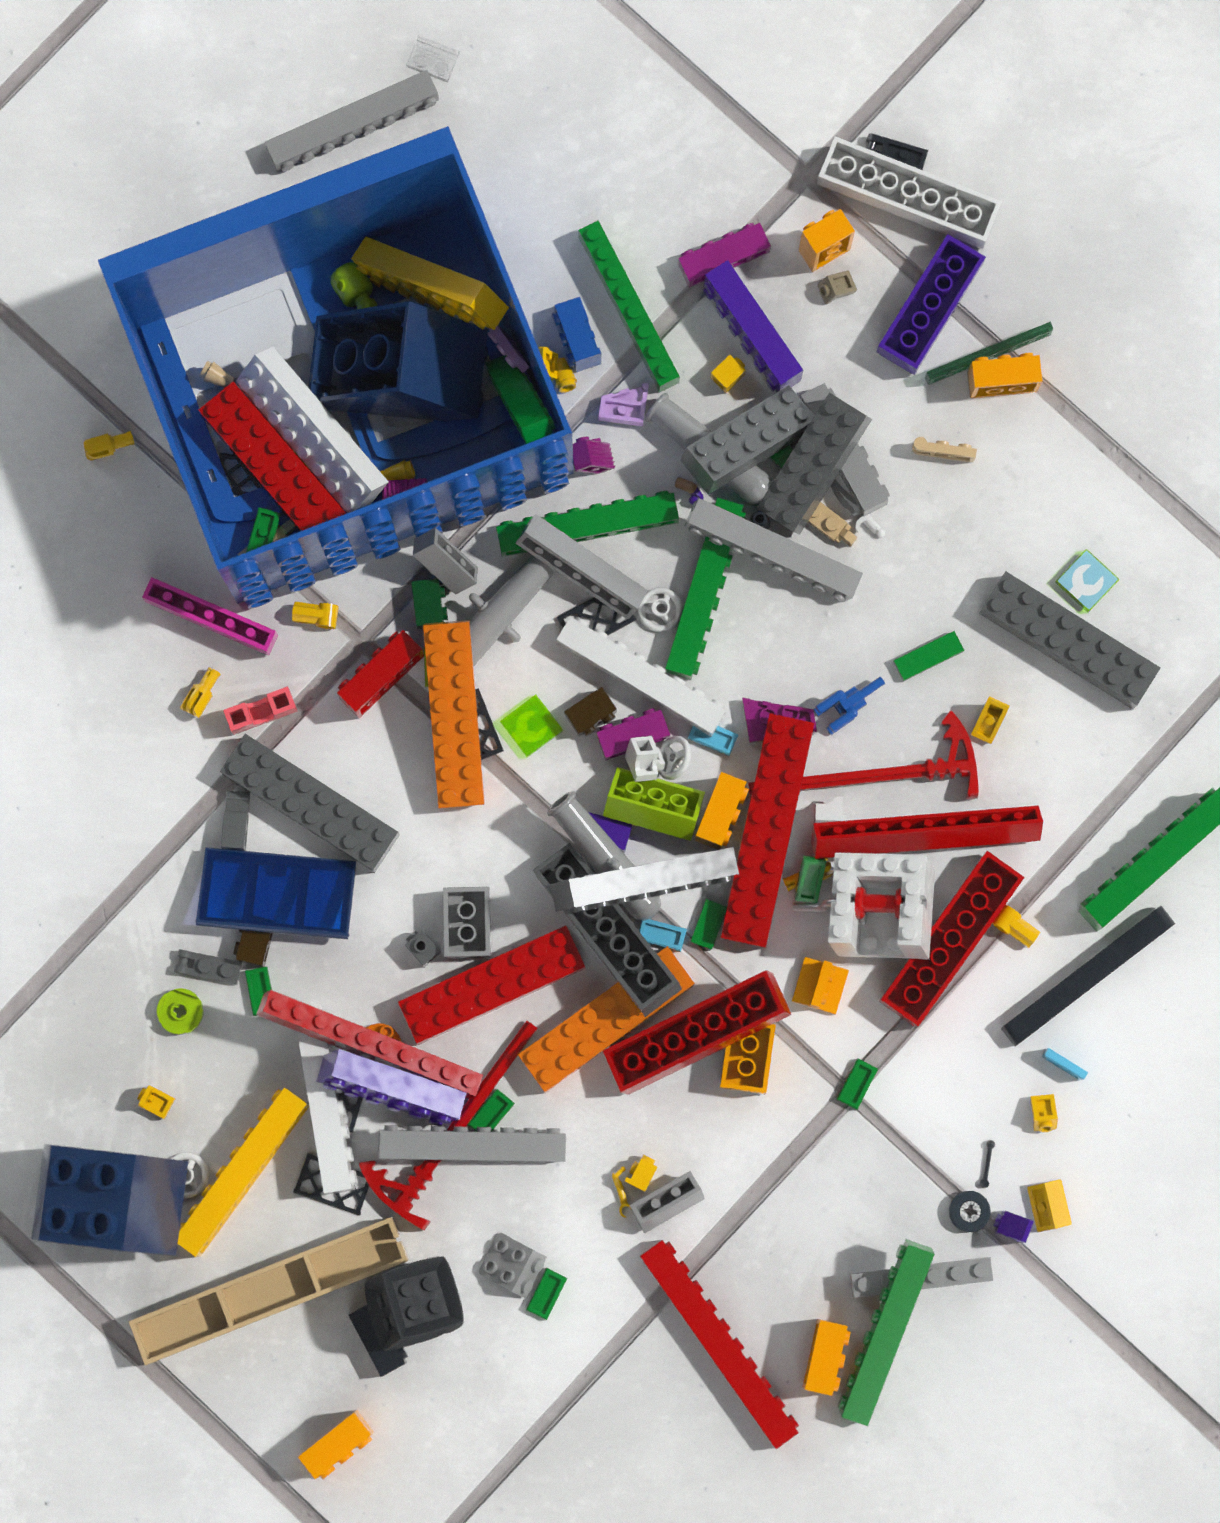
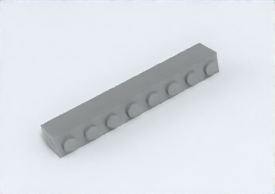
[265,70,439,172]
[684,498,863,602]
[378,1125,566,1162]

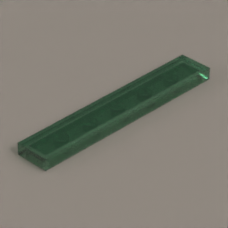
[925,321,1054,385]

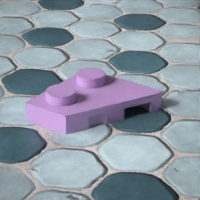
[598,383,649,426]

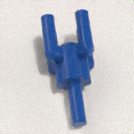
[814,677,885,735]

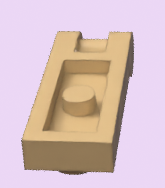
[912,437,977,462]

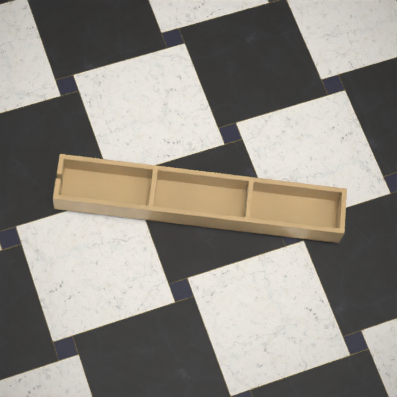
[128,1217,409,1365]

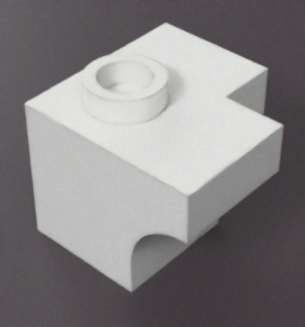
[625,736,665,782]
[814,796,847,823]

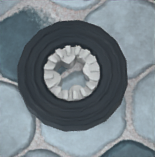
[949,1191,991,1232]

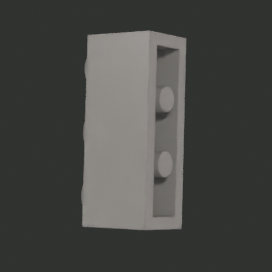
[413,528,478,595]
[630,1171,704,1234]

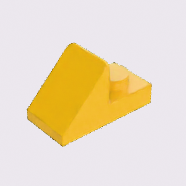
[971,696,1010,744]

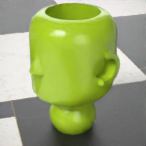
[330,262,377,309]

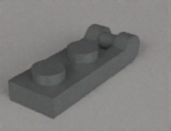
[174,949,242,985]

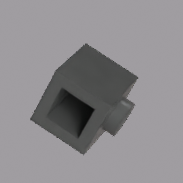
[405,930,441,967]

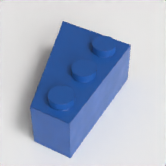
[552,297,601,373]

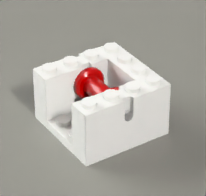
[793,853,935,959]

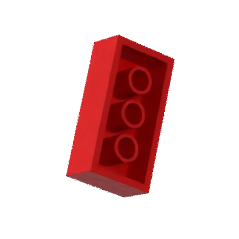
[337,630,424,719]

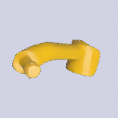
[612,1166,632,1218]

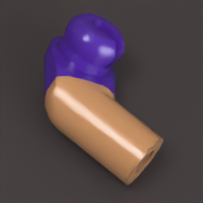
[675,477,704,505]

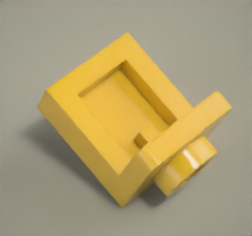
[137,1085,176,1119]

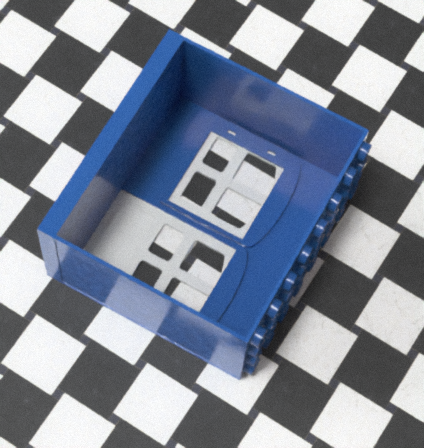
[98,126,574,609]

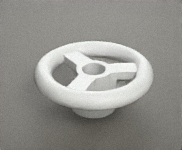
[638,588,683,632]
[658,736,691,780]
[171,1152,209,1199]

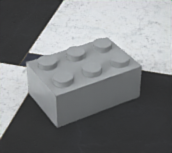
[443,886,491,959]

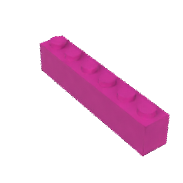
[142,577,278,656]

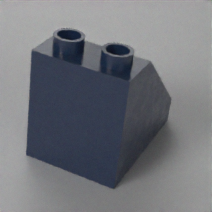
[308,301,488,422]

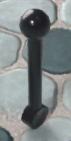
[980,1140,995,1188]

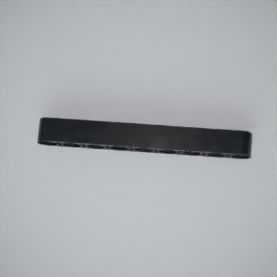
[1001,905,1176,1047]

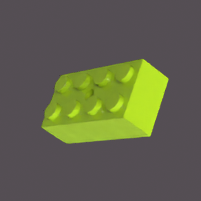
[603,767,705,841]

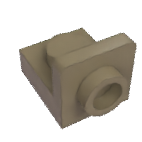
[818,270,857,304]

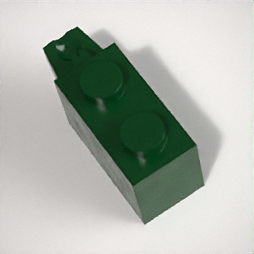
[412,579,448,633]

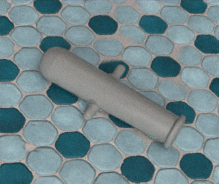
[645,393,773,506]
[469,555,559,666]
[547,791,661,921]

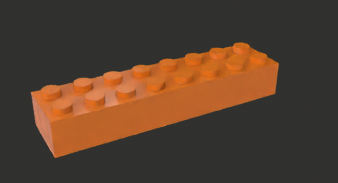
[423,620,485,808]
[518,946,695,1093]

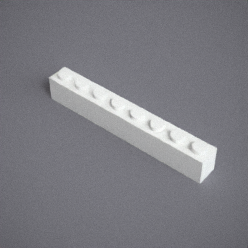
[556,616,726,737]

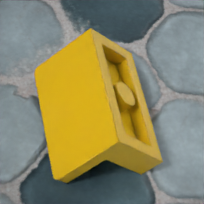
[1027,1179,1072,1232]

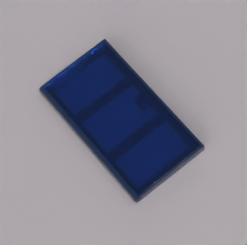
[195,847,356,940]

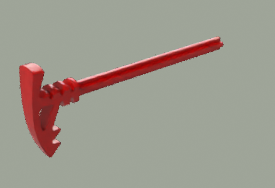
[748,711,979,800]
[359,1021,538,1231]

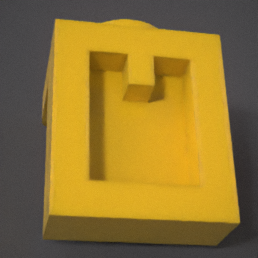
[538,346,558,381]
[1030,1094,1058,1132]

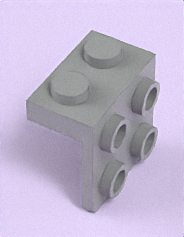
[479,1233,547,1298]

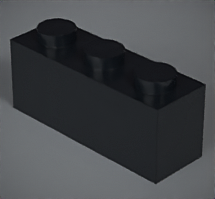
[348,1305,408,1377]

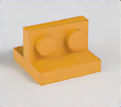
[792,957,849,1015]

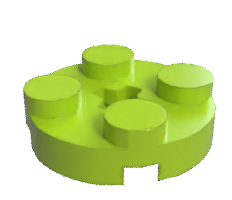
[157,988,204,1035]

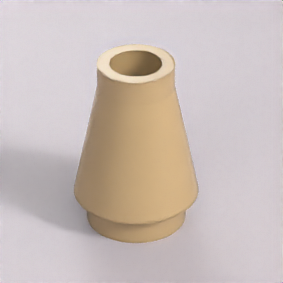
[199,361,234,388]

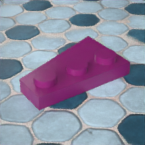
[742,697,817,743]

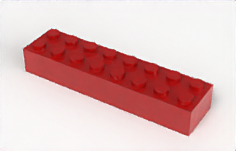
[198,382,347,532]
[879,851,1025,1028]
[398,925,585,1045]
[603,970,792,1095]

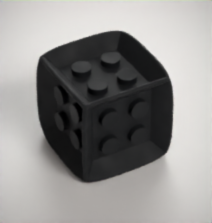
[365,1256,464,1351]

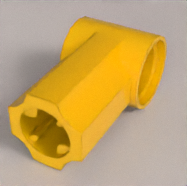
[292,602,339,629]
[992,904,1041,948]

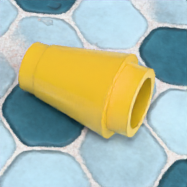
[555,357,577,393]
[380,460,415,480]

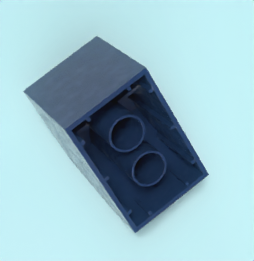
[31,1144,188,1255]

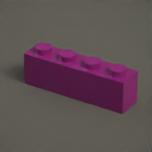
[678,223,771,288]

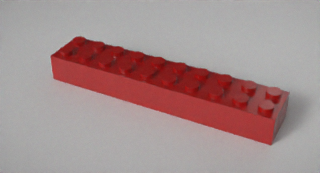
[721,713,815,948]

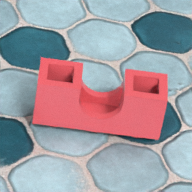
[223,686,298,735]

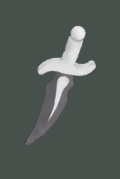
[831,479,885,538]

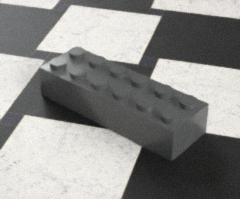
[680,386,814,494]
[757,392,872,535]

